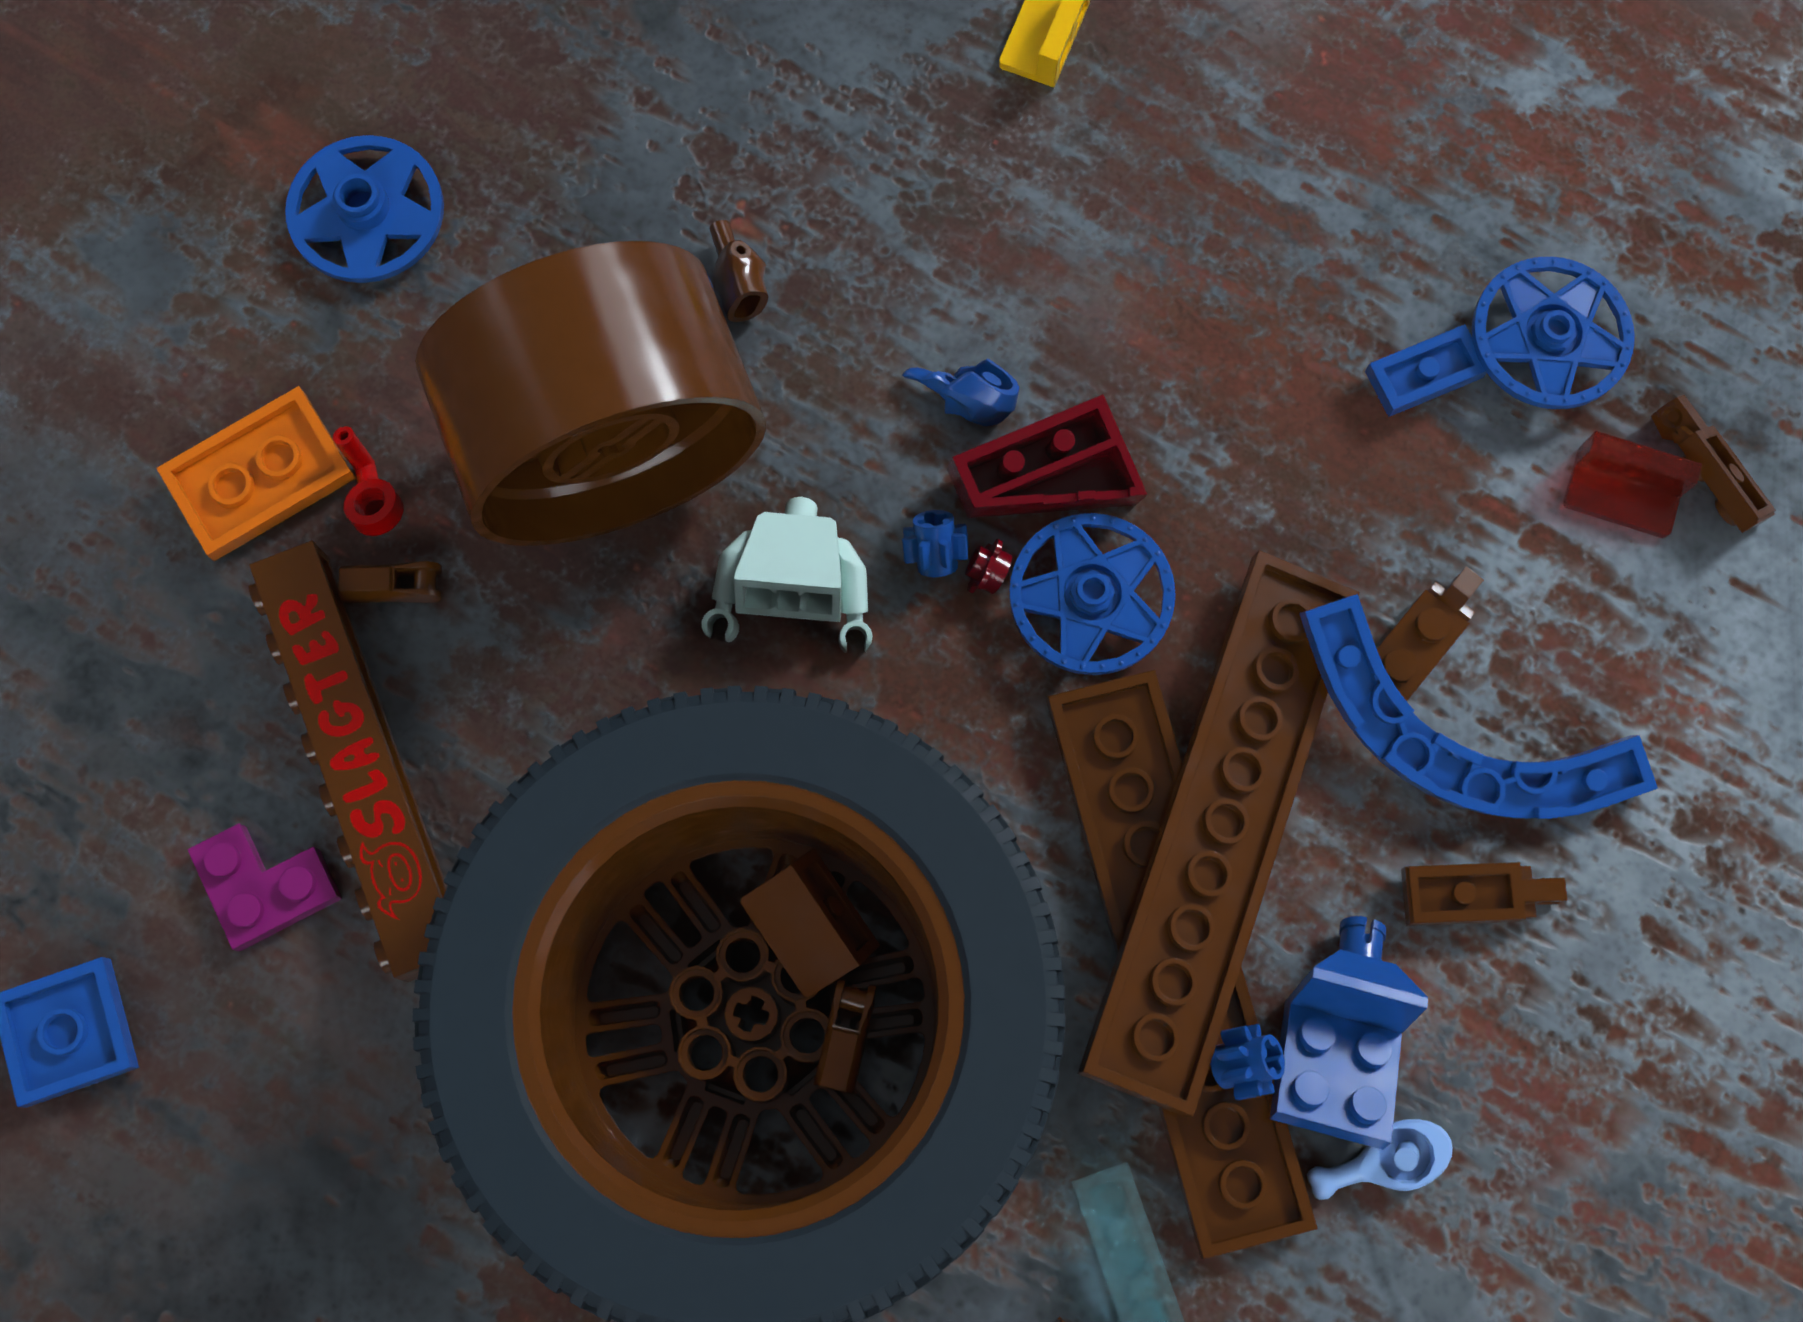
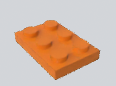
[156,386,356,562]

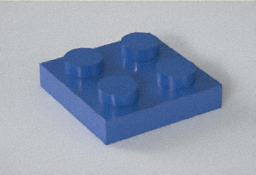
[0,957,139,1108]

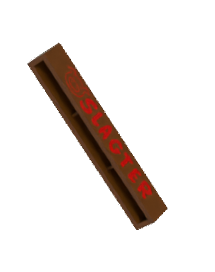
[249,540,447,983]

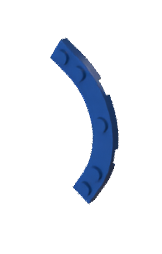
[1299,594,1658,819]

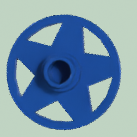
[285,135,444,283]
[1472,257,1635,409]
[1009,513,1175,675]

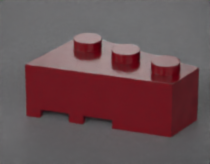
[947,394,1148,518]

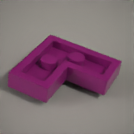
[187,823,343,952]

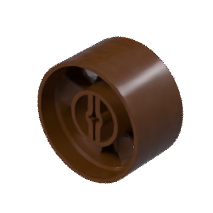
[415,241,766,546]

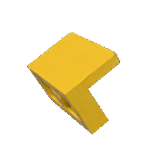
[999,0,1090,88]

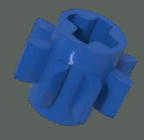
[902,510,969,577]
[1210,1024,1285,1100]

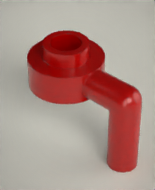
[333,426,404,536]

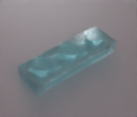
[1070,1162,1185,1322]

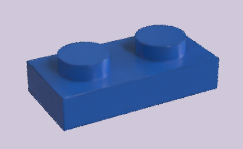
[1365,324,1487,417]

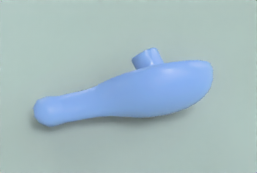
[1307,1119,1453,1200]

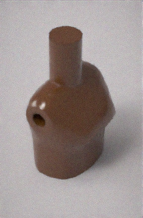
[709,220,769,322]

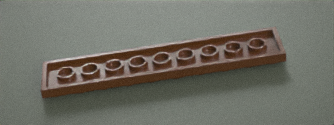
[1077,550,1360,1118]
[1046,670,1318,1259]

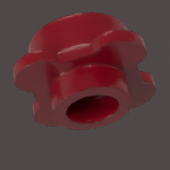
[965,538,1012,594]

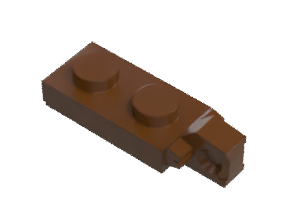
[1651,395,1776,533]
[1377,566,1484,701]
[1401,862,1567,926]

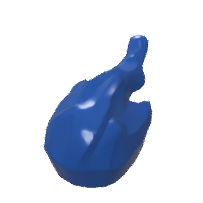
[902,359,1020,426]

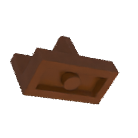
[741,848,880,997]

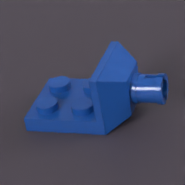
[1270,916,1428,1150]

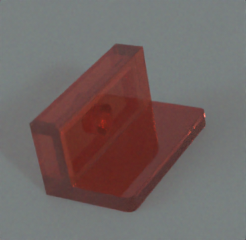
[1563,431,1702,538]

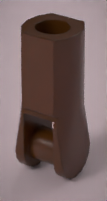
[338,561,442,603]
[813,977,877,1094]

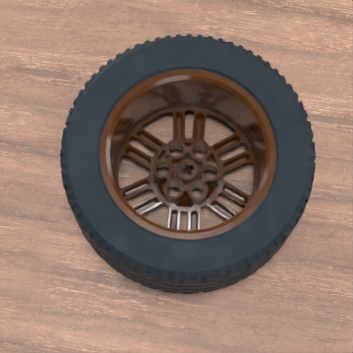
[412,686,1066,1322]

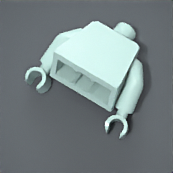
[702,497,873,653]

